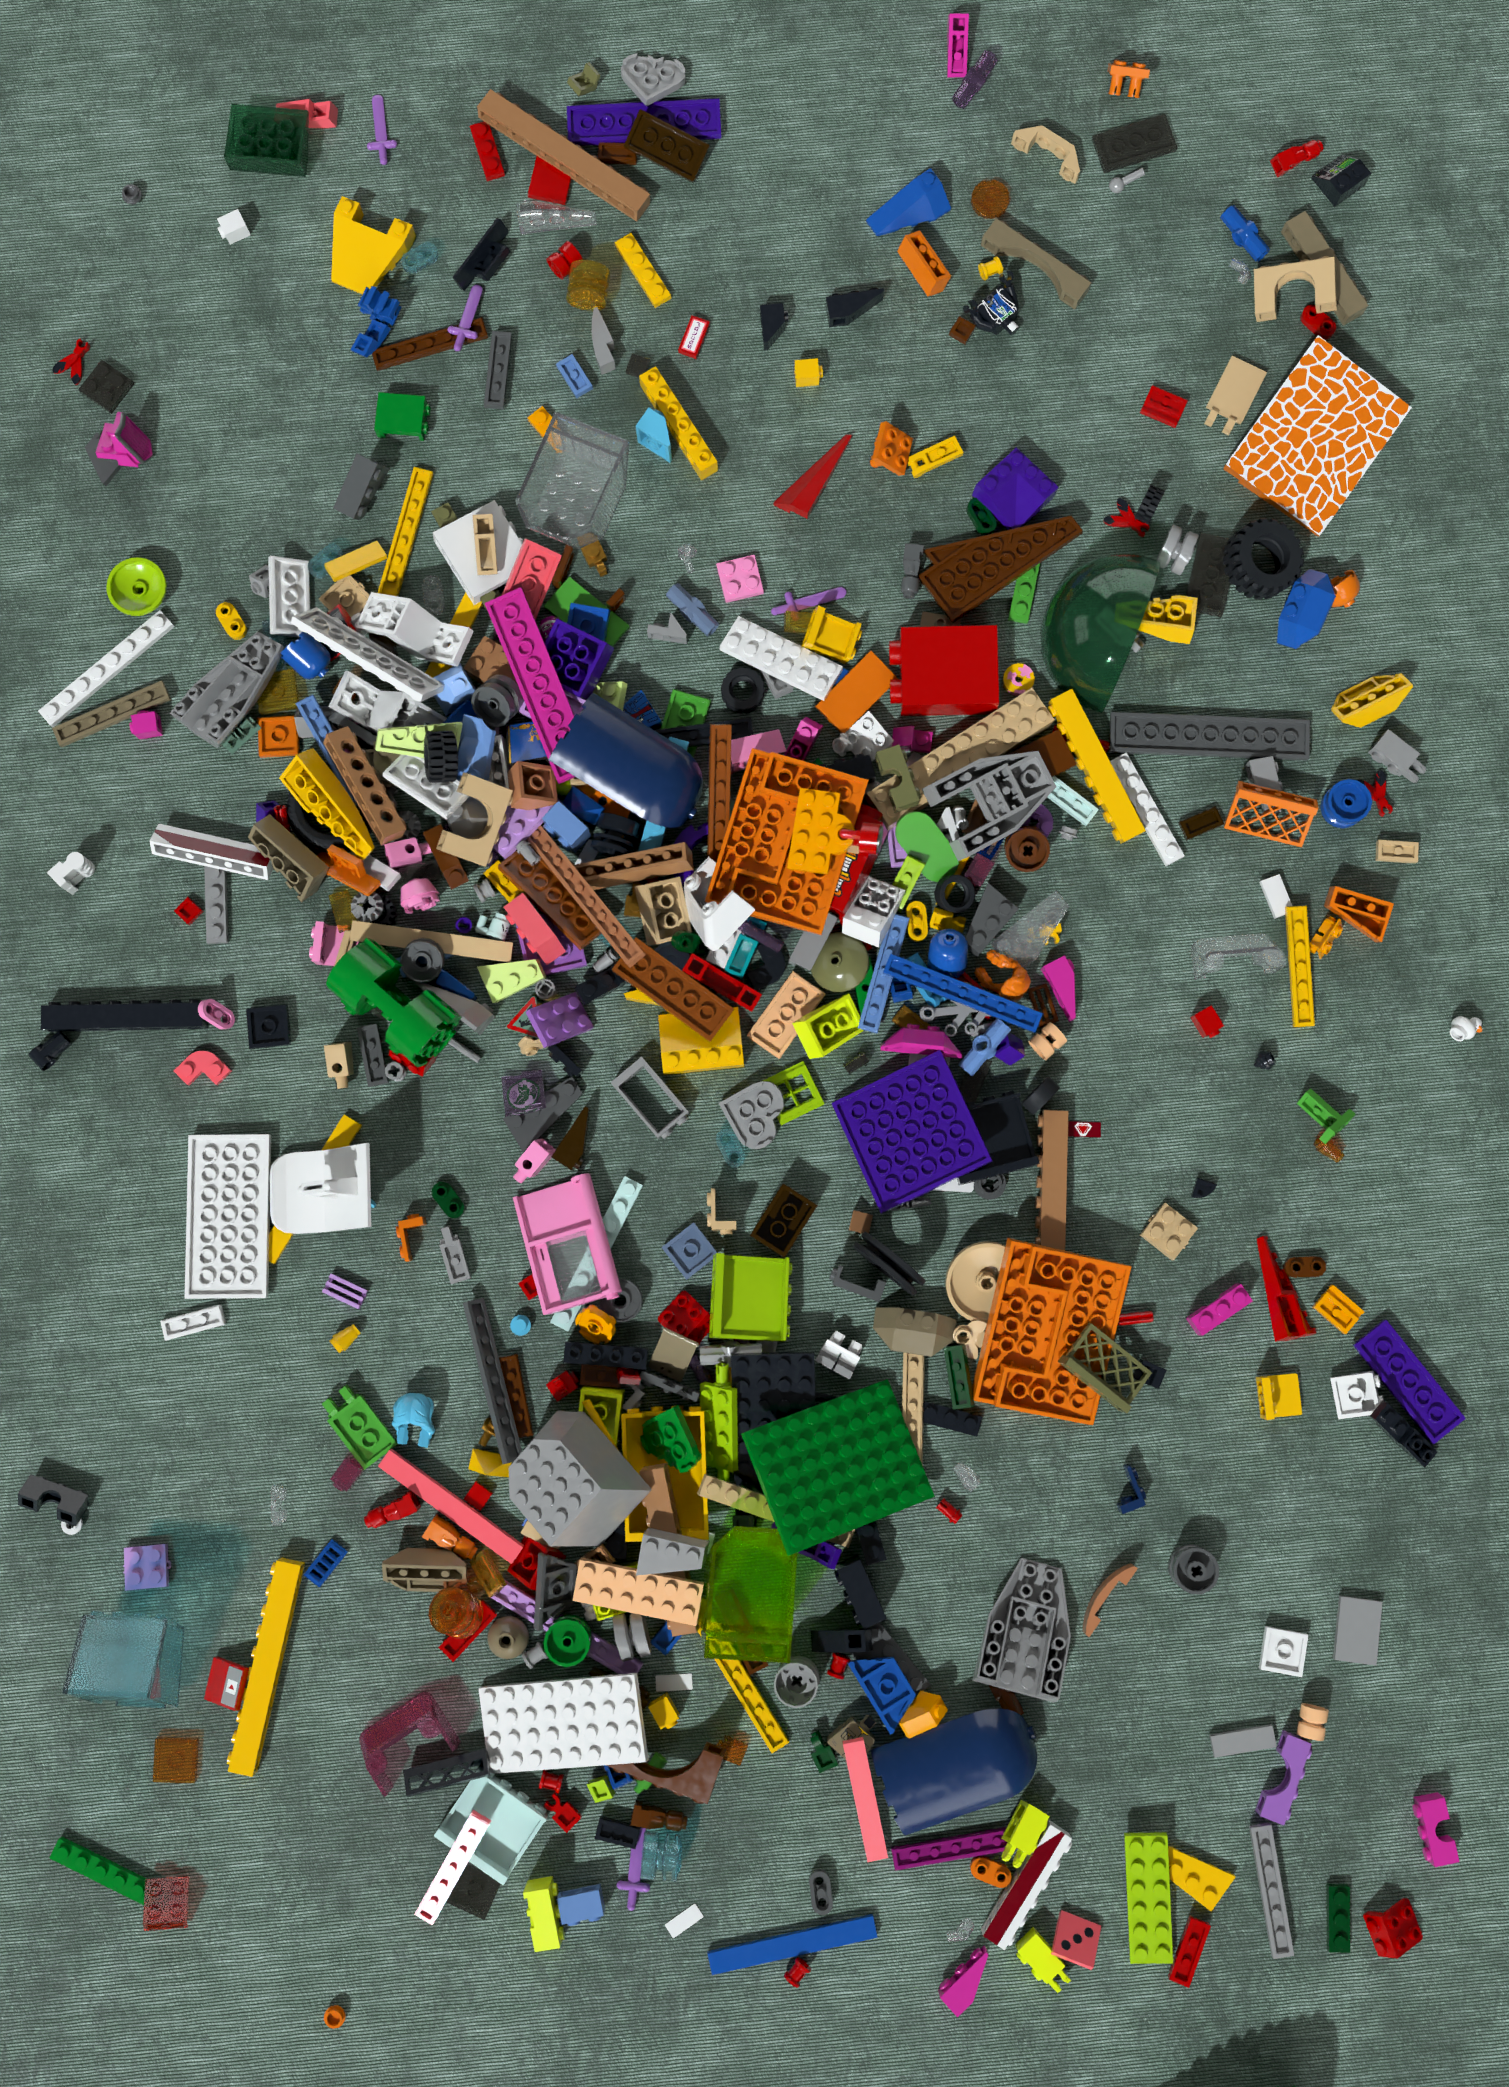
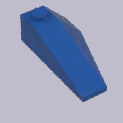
[866,168,951,236]

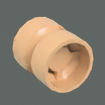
[1028,1022,1067,1060]
[1296,1703,1329,1741]

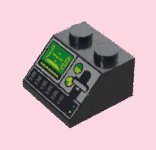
[1311,155,1372,207]

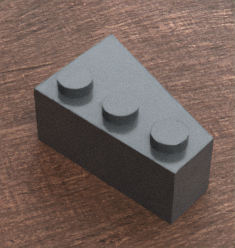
[333,453,390,520]

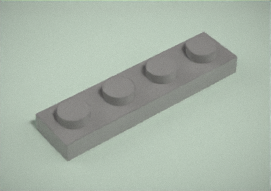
[204,866,229,944]

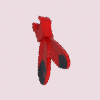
[52,338,90,385]
[1103,498,1150,537]
[1357,770,1393,817]

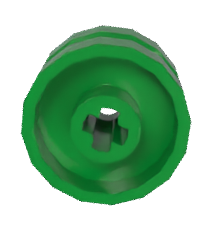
[544,1614,592,1667]

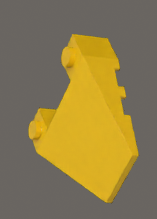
[331,196,416,295]

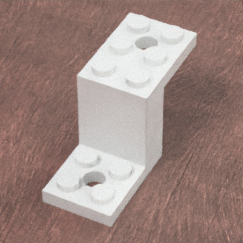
[355,592,474,667]
[328,671,447,735]

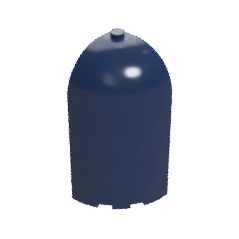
[548,693,703,828]
[871,1709,1037,1836]

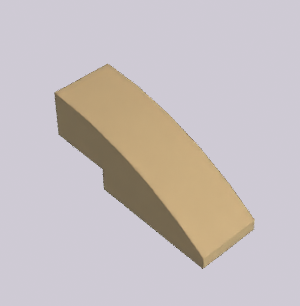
[472,514,498,575]

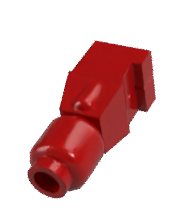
[1270,140,1323,178]
[364,1490,421,1528]

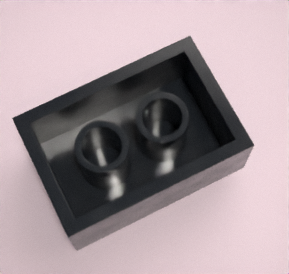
[834,1554,887,1629]

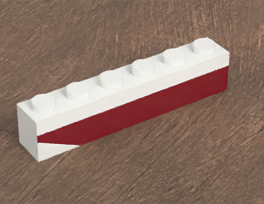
[150,824,274,880]
[981,1819,1072,1950]

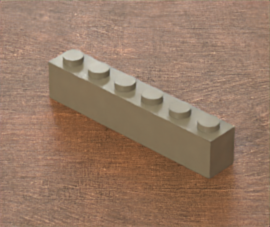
[1281,211,1368,326]

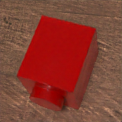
[1190,1005,1224,1039]

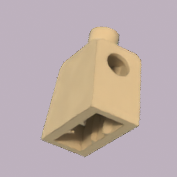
[324,1042,354,1089]

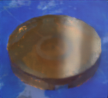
[971,180,1010,219]

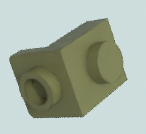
[567,62,600,96]

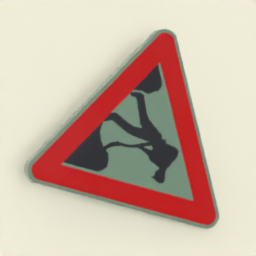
[506,996,539,1039]

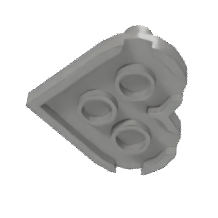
[621,53,686,107]
[719,1081,785,1149]

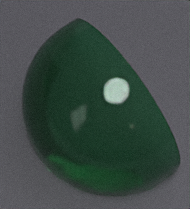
[1040,553,1161,713]

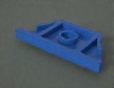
[847,1656,916,1735]

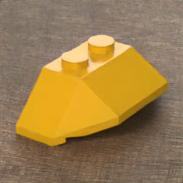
[1331,673,1413,728]

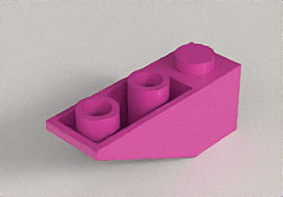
[784,717,823,761]
[938,1946,988,2017]

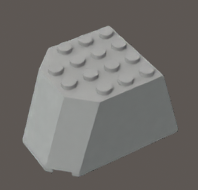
[509,1410,652,1547]

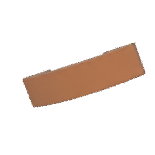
[1083,1563,1138,1637]

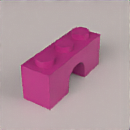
[1186,1284,1253,1336]
[1412,1792,1460,1867]

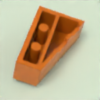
[1324,886,1394,942]

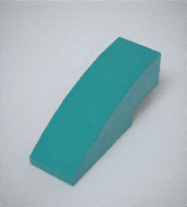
[724,916,768,978]

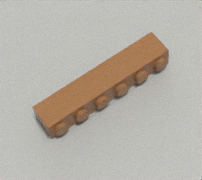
[574,842,694,890]

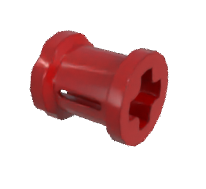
[827,1652,851,1679]
[539,1770,564,1794]
[784,1957,811,1988]

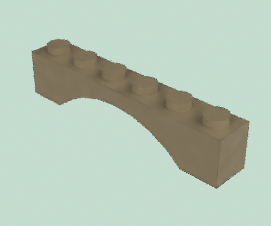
[981,218,1091,309]

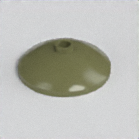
[811,932,869,992]

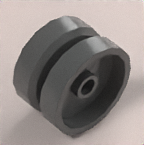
[471,675,524,727]
[1168,1544,1219,1594]

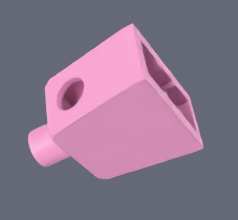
[384,838,432,871]
[513,1138,556,1184]

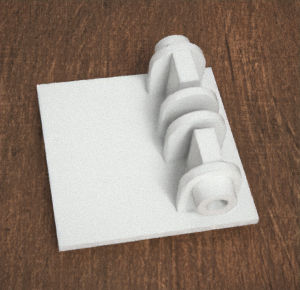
[845,711,894,761]

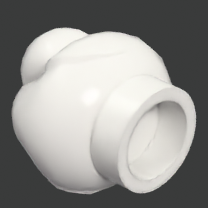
[1450,1016,1482,1041]

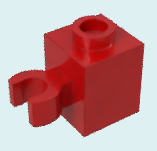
[546,1370,580,1402]

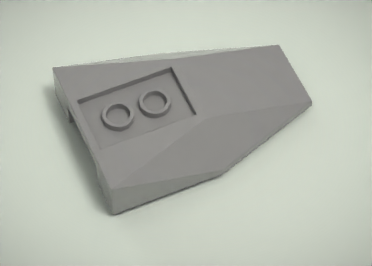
[972,1558,1071,1703]

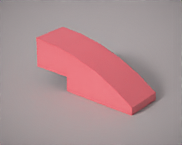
[275,99,338,128]

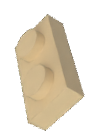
[1376,840,1419,864]

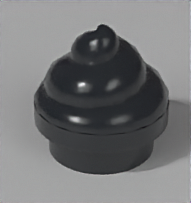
[1254,1050,1276,1070]

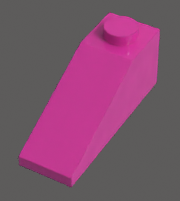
[947,14,969,78]
[1041,955,1076,1022]

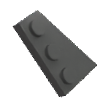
[640,1370,700,1402]

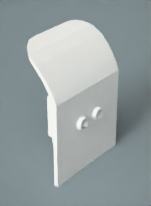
[270,1143,371,1234]

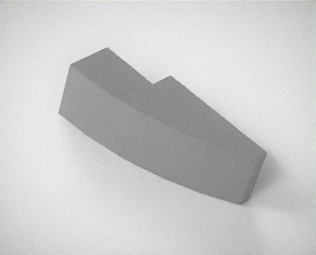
[591,307,616,375]

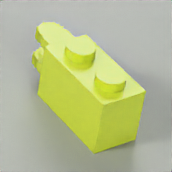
[1001,1800,1050,1868]
[1015,1927,1071,1993]

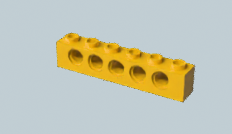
[639,366,718,481]

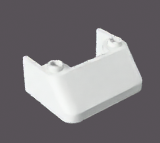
[684,856,755,951]

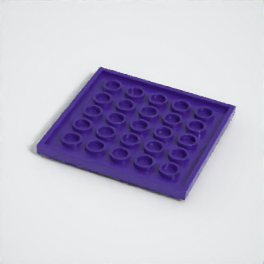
[832,1050,993,1214]

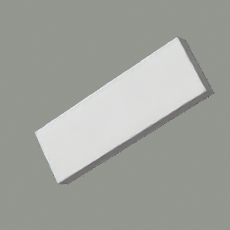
[349,851,401,891]
[160,1305,226,1341]

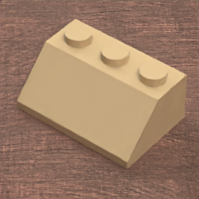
[634,877,692,945]

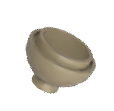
[487,1616,529,1659]

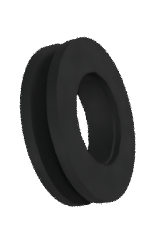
[853,1231,926,1296]

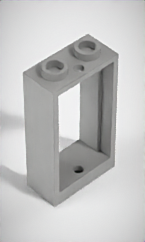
[611,1056,689,1139]

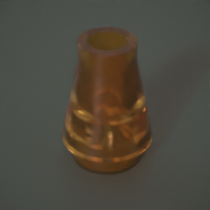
[1314,1134,1345,1163]

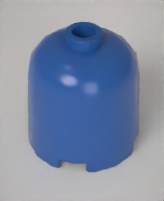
[281,632,331,680]
[927,929,968,978]

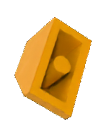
[899,1691,948,1738]

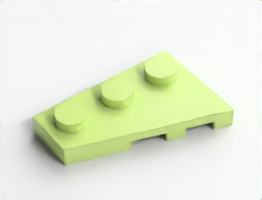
[477,959,547,1003]

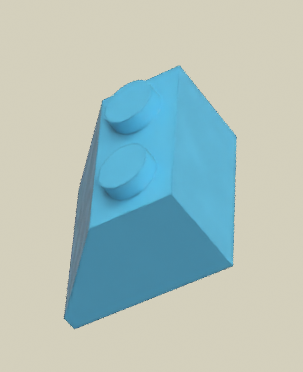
[635,407,672,463]

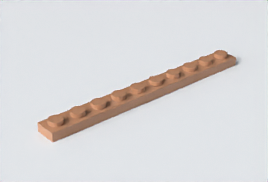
[527,825,646,968]

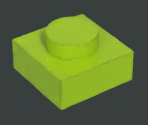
[586,1775,616,1803]

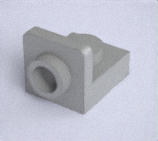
[249,565,269,598]

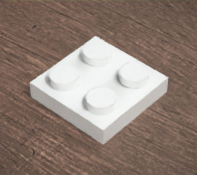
[1259,1626,1308,1677]

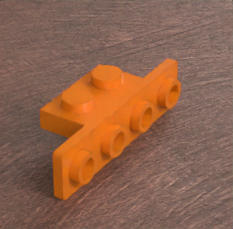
[317,844,381,896]

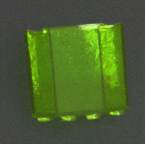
[700,1526,797,1663]

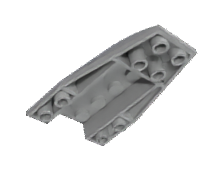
[170,631,284,749]

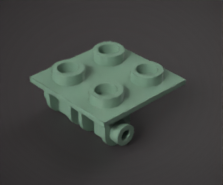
[222,713,261,755]

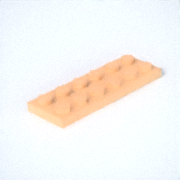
[573,1557,705,1626]

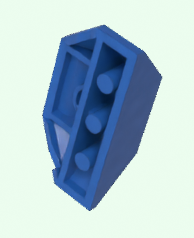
[1277,569,1336,649]

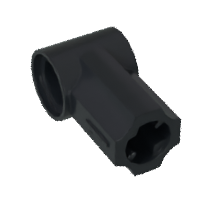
[28,1031,72,1071]

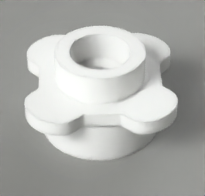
[832,733,853,756]

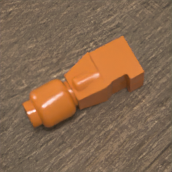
[422,1515,478,1559]

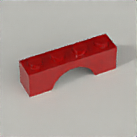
[682,953,762,1012]

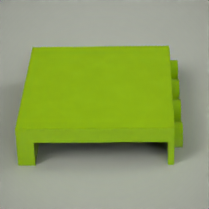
[709,1253,792,1342]

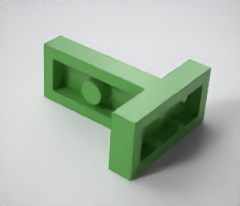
[1297,1088,1356,1144]

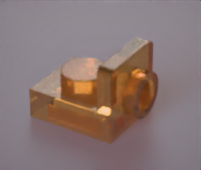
[717,1735,748,1766]

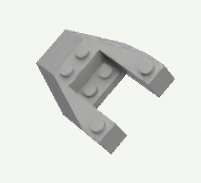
[922,751,1056,861]

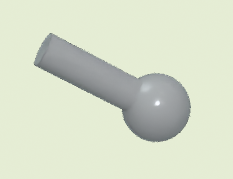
[1109,168,1145,193]

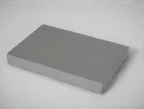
[1333,1595,1383,1666]

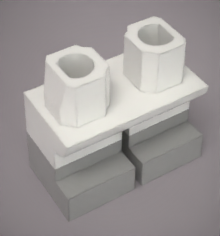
[815,1331,862,1379]

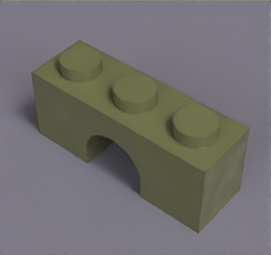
[875,745,921,813]

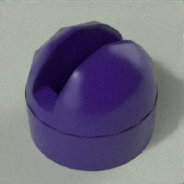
[455,917,472,934]

